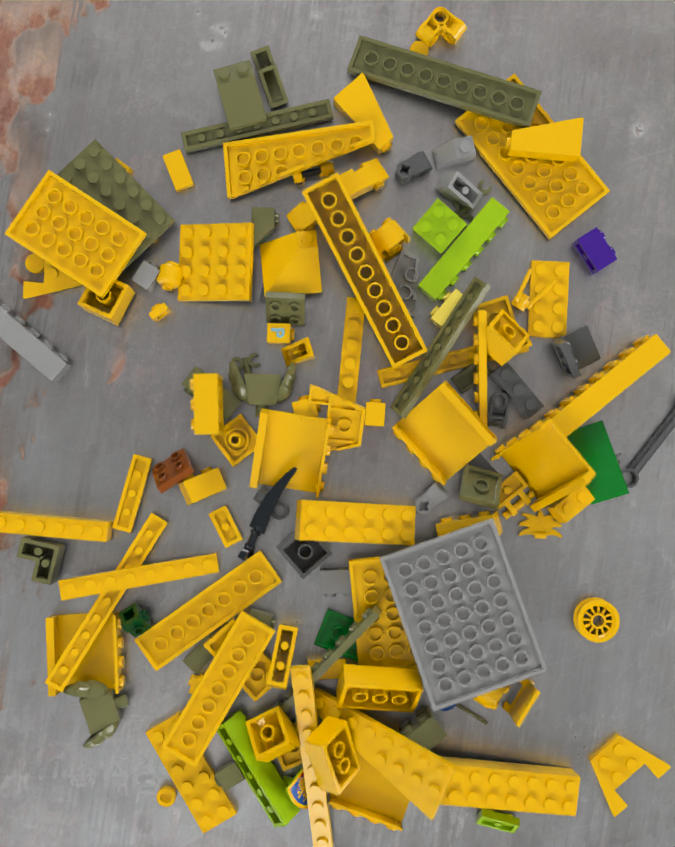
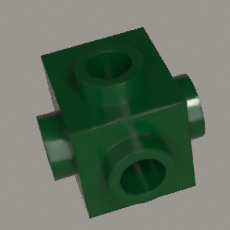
[119,603,152,638]

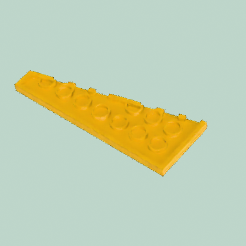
[223,120,376,200]
[314,687,457,820]

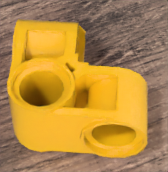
[415,7,467,47]

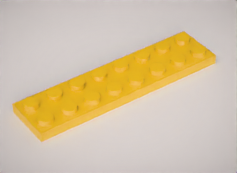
[134,550,283,671]
[161,611,276,767]

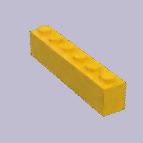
[0,511,114,542]

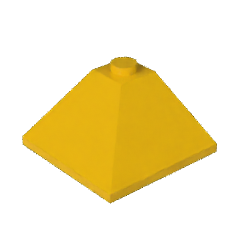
[260,230,322,296]

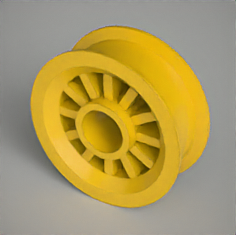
[573,597,620,643]

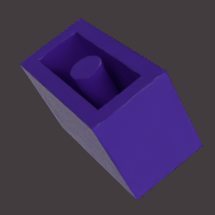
[573,227,617,275]

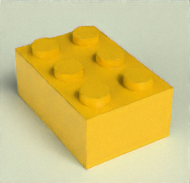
[190,373,224,435]
[304,716,361,796]

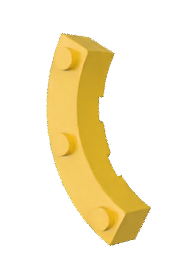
[286,158,389,232]

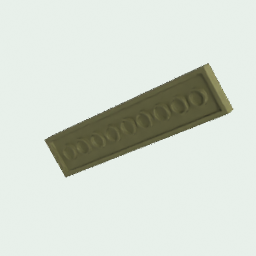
[347,35,542,128]

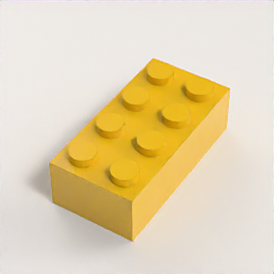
[336,664,423,713]

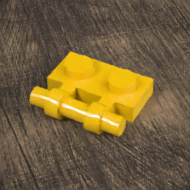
[497,471,536,520]

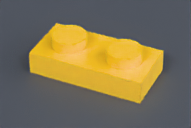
[208,505,243,548]

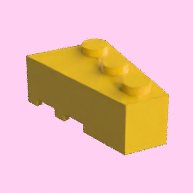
[435,510,503,537]

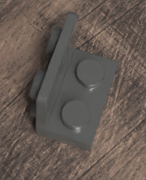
[552,325,601,379]

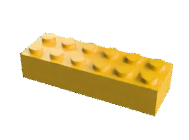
[295,500,416,545]

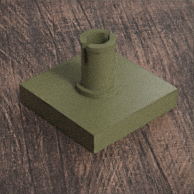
[458,464,503,510]

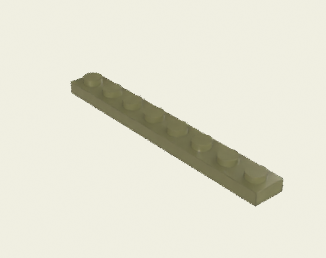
[181,99,333,153]
[390,277,491,419]
[272,605,381,714]

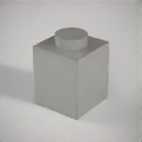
[131,261,160,293]

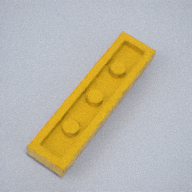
[112,454,153,533]

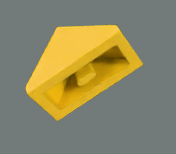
[281,337,315,367]

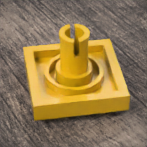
[210,414,257,467]

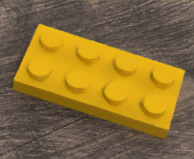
[527,260,570,339]
[204,618,272,702]

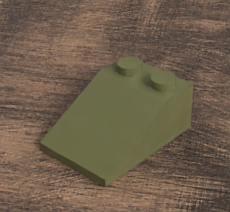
[213,60,267,131]

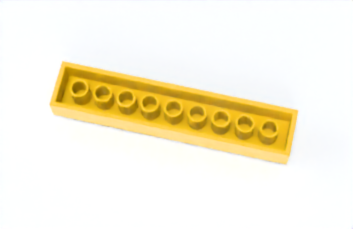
[302,172,428,369]

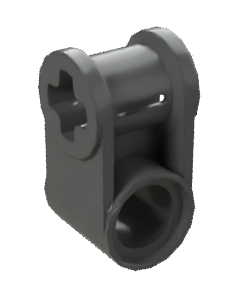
[395,151,433,184]
[487,392,510,430]

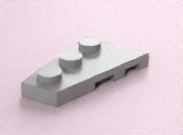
[390,249,420,318]

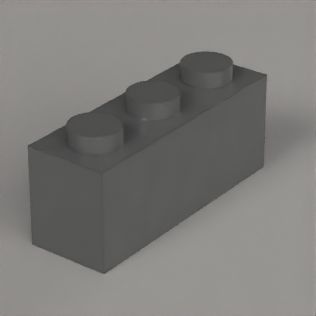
[489,362,544,419]

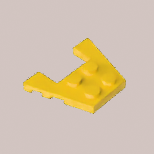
[23,260,83,299]
[308,384,366,451]
[588,733,671,817]

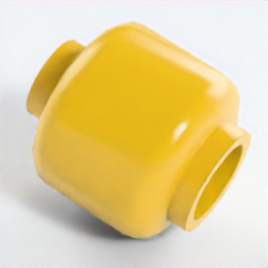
[156,261,183,291]

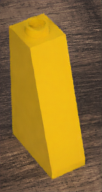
[333,73,393,155]
[505,118,584,162]

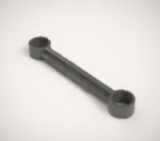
[621,409,675,488]

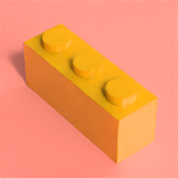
[267,624,298,690]

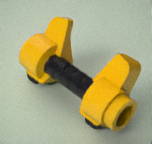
[292,162,335,185]

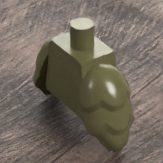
[228,360,296,417]
[64,680,130,749]

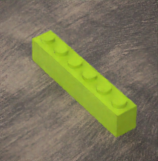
[417,197,510,302]
[217,710,301,828]

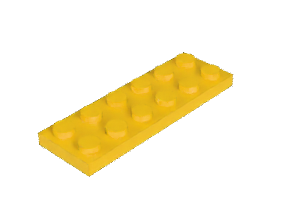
[145,711,237,834]

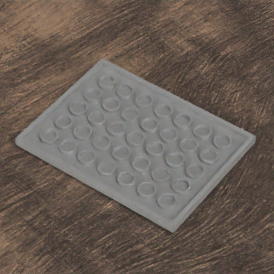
[379,518,547,712]

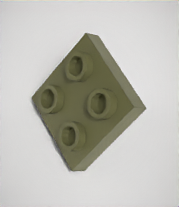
[265,291,305,326]

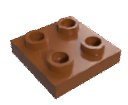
[152,448,194,494]

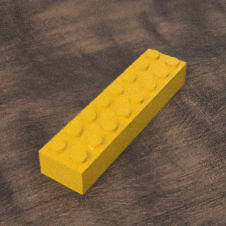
[528,334,671,437]
[440,756,580,816]

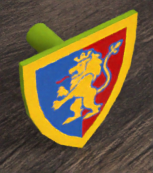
[282,767,308,809]

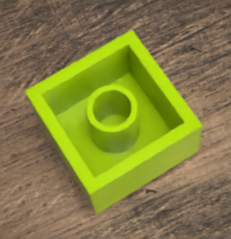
[412,199,467,255]

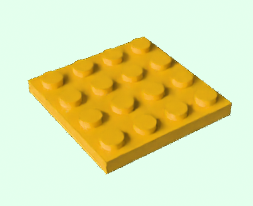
[177,222,255,302]

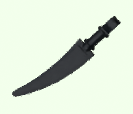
[238,467,297,561]

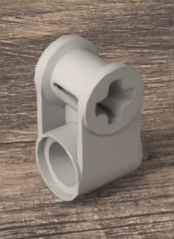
[413,481,449,515]

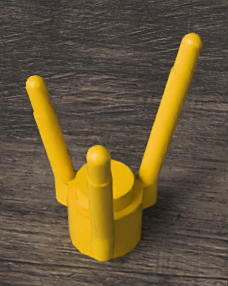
[511,268,557,312]

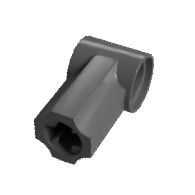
[253,486,290,520]

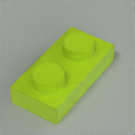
[476,809,520,834]

